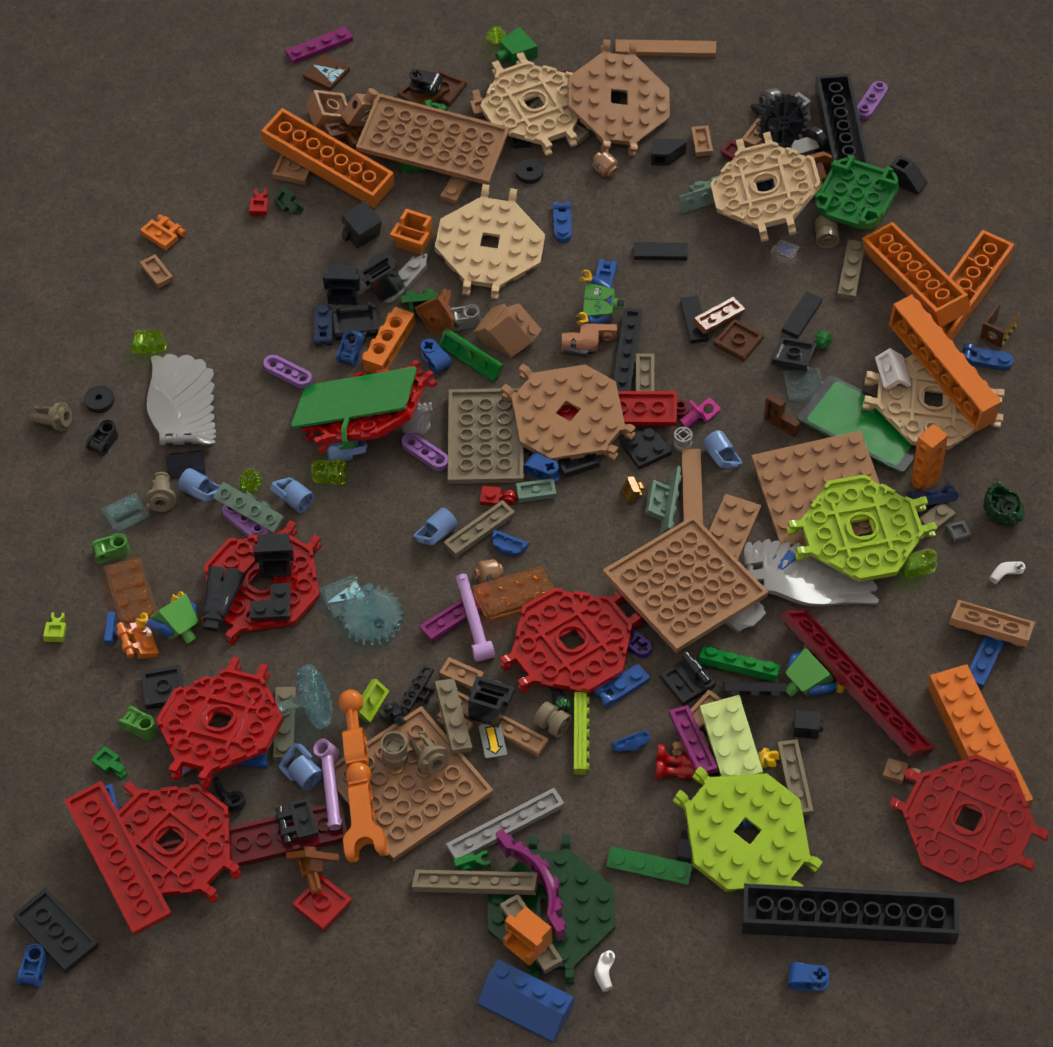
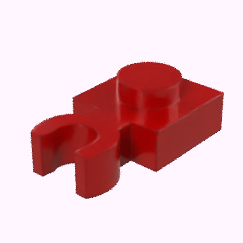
[249,188,269,216]

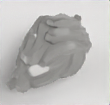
[400,402,433,434]

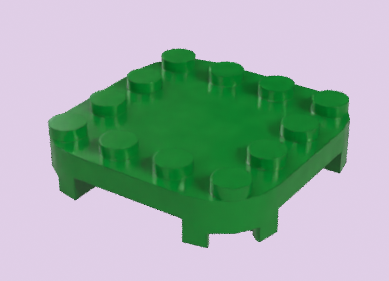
[815,155,899,231]

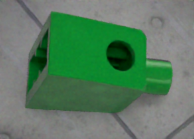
[495,27,538,65]

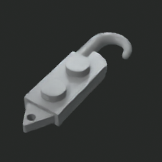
[383,253,428,303]

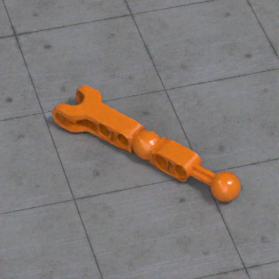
[338,689,389,863]

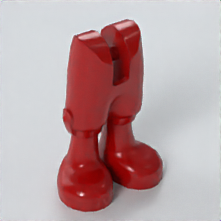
[655,744,712,780]

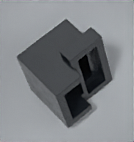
[341,201,382,249]
[358,254,406,302]
[323,264,361,305]
[253,533,294,578]
[468,676,515,728]

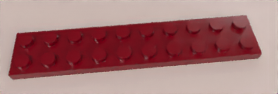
[780,610,935,757]
[159,801,347,870]

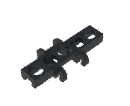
[400,665,435,712]

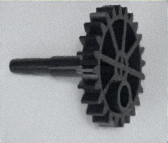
[750,93,808,148]

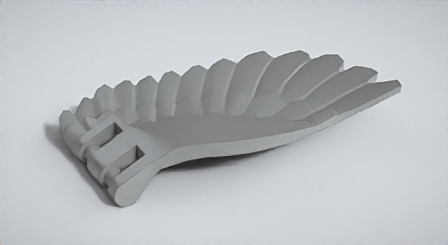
[147,354,216,445]
[744,539,879,607]

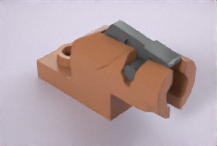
[562,324,617,355]

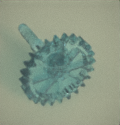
[340,583,404,645]
[276,664,334,729]

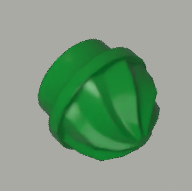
[814,330,832,349]

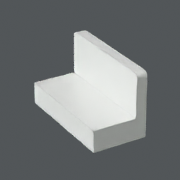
[875,348,911,390]

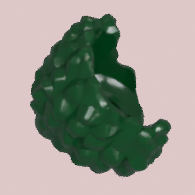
[983,481,1025,526]

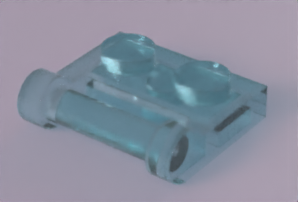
[101,492,151,534]

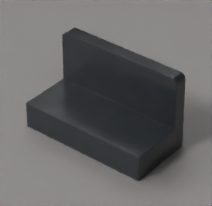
[166,449,206,478]

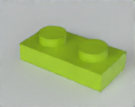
[358,679,389,723]

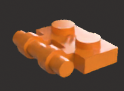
[140,215,187,251]
[116,622,159,659]

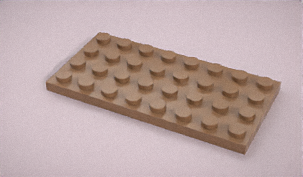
[356,93,509,185]

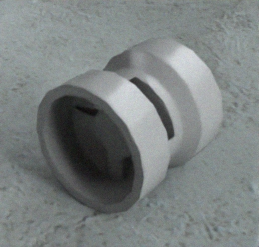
[673,427,693,452]

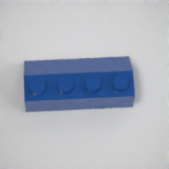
[478,959,574,1043]

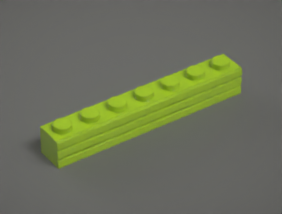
[574,692,589,775]

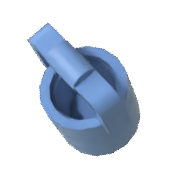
[703,430,743,469]
[327,440,367,465]
[178,468,220,501]
[270,478,315,513]
[414,508,458,545]
[279,743,323,791]

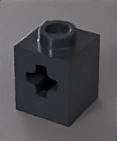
[793,710,824,739]

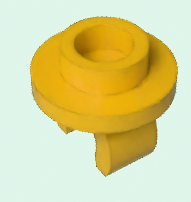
[758,748,780,768]

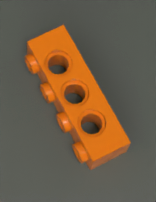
[361,307,416,373]
[911,424,948,491]

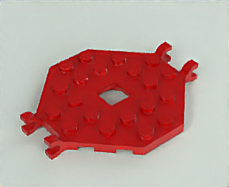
[301,360,438,454]
[201,520,322,646]
[500,588,643,694]
[156,657,284,788]
[889,754,1050,884]
[118,781,242,903]

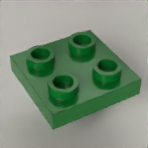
[401,289,438,313]

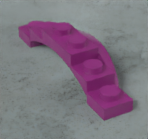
[496,829,567,941]

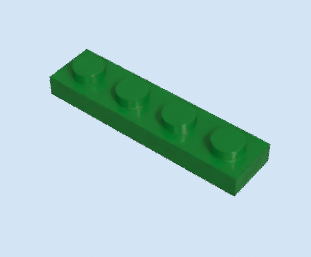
[438,329,503,382]
[699,647,781,682]
[606,846,693,885]

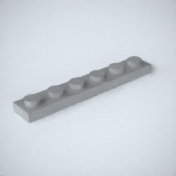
[446,788,564,859]

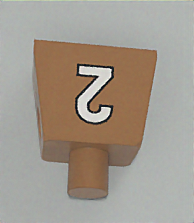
[340,88,378,127]

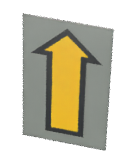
[478,724,507,758]

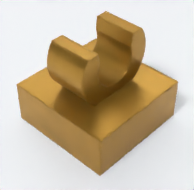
[621,477,646,504]

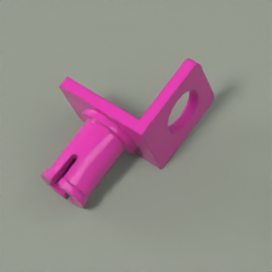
[679,398,721,428]

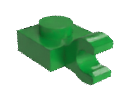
[91,746,127,779]
[453,851,492,871]

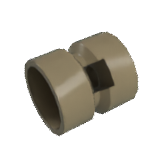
[815,216,839,248]
[534,701,572,738]
[380,731,409,768]

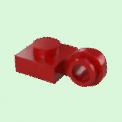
[480,486,517,506]

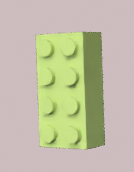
[700,695,763,776]

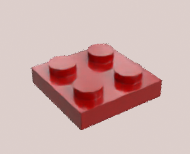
[292,875,352,932]

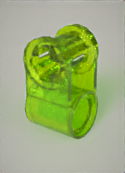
[130,330,167,354]
[311,459,347,484]
[902,548,938,579]

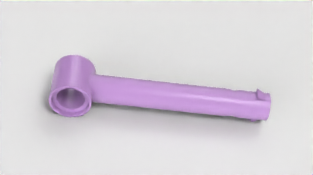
[456,574,495,662]
[313,739,342,830]

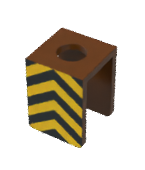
[980,303,1019,348]

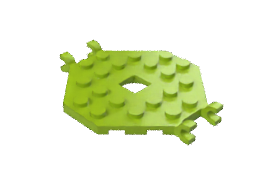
[787,474,937,582]
[673,766,823,892]

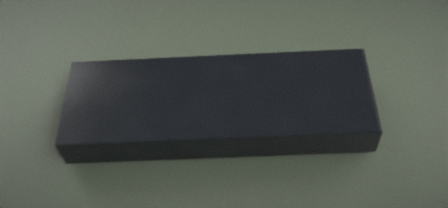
[634,242,688,261]
[782,291,823,339]
[680,296,709,344]

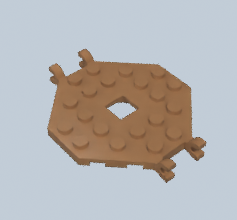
[568,39,670,157]
[501,364,636,462]

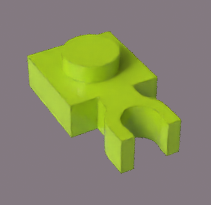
[43,612,66,642]

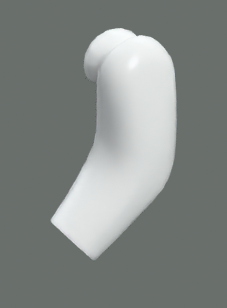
[989,561,1025,584]
[594,950,615,992]

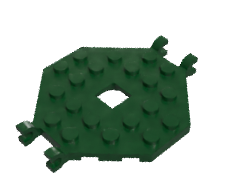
[488,835,615,984]

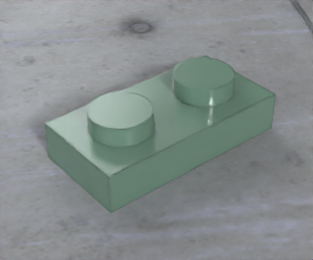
[516,478,557,503]

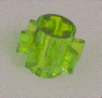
[486,26,506,45]
[239,468,263,492]

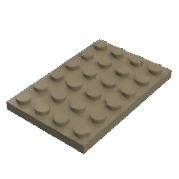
[448,388,524,484]

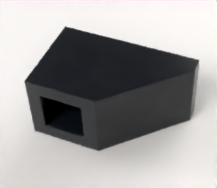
[651,139,687,166]
[890,154,928,194]

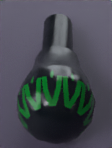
[550,687,570,713]

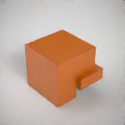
[390,209,433,255]
[503,907,552,966]

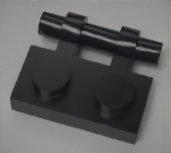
[275,797,319,846]

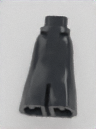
[203,566,245,632]

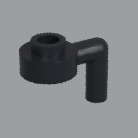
[212,777,246,812]

